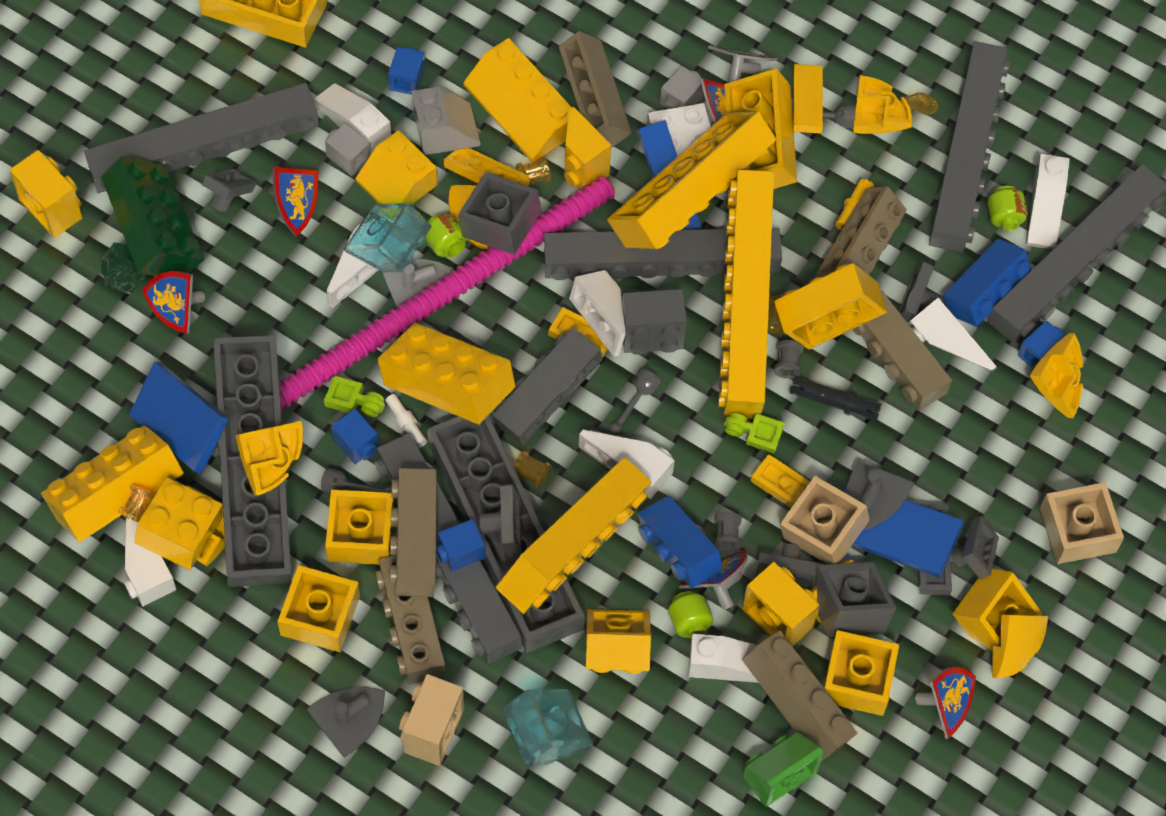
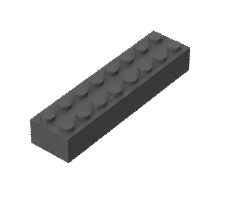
[214,335,291,587]
[427,415,585,653]

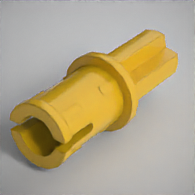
[835,178,874,231]

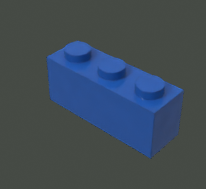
[943,239,1032,327]
[638,496,723,589]

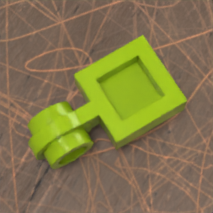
[324,376,385,417]
[724,413,785,454]

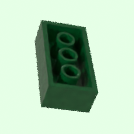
[101,156,204,276]

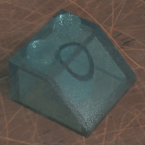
[344,203,432,272]
[502,689,593,766]

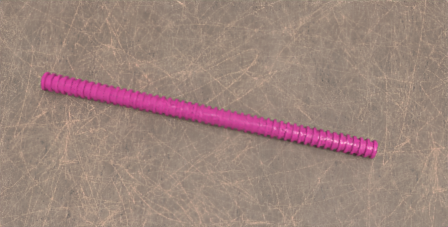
[279,176,615,412]

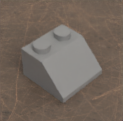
[412,86,480,155]

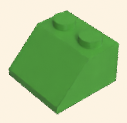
[743,732,824,808]

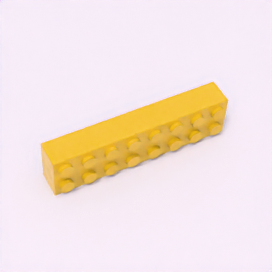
[718,170,774,419]

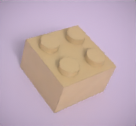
[780,476,870,565]
[1040,482,1124,564]
[399,674,464,766]

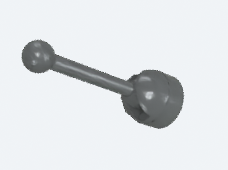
[792,105,856,129]
[610,369,662,435]
[321,468,391,494]

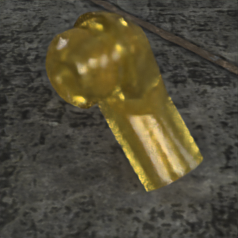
[899,92,939,116]

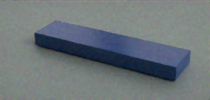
[636,120,702,230]

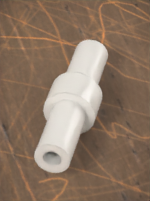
[386,394,427,448]

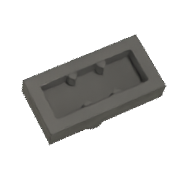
[202,169,257,212]
[898,262,943,323]
[480,485,522,556]
[951,516,999,580]
[755,544,822,590]

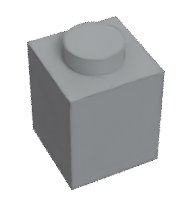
[660,65,703,109]
[325,123,371,176]

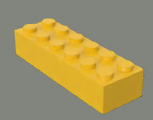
[607,111,776,249]
[496,457,652,614]

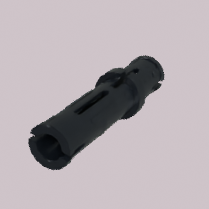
[790,376,882,422]

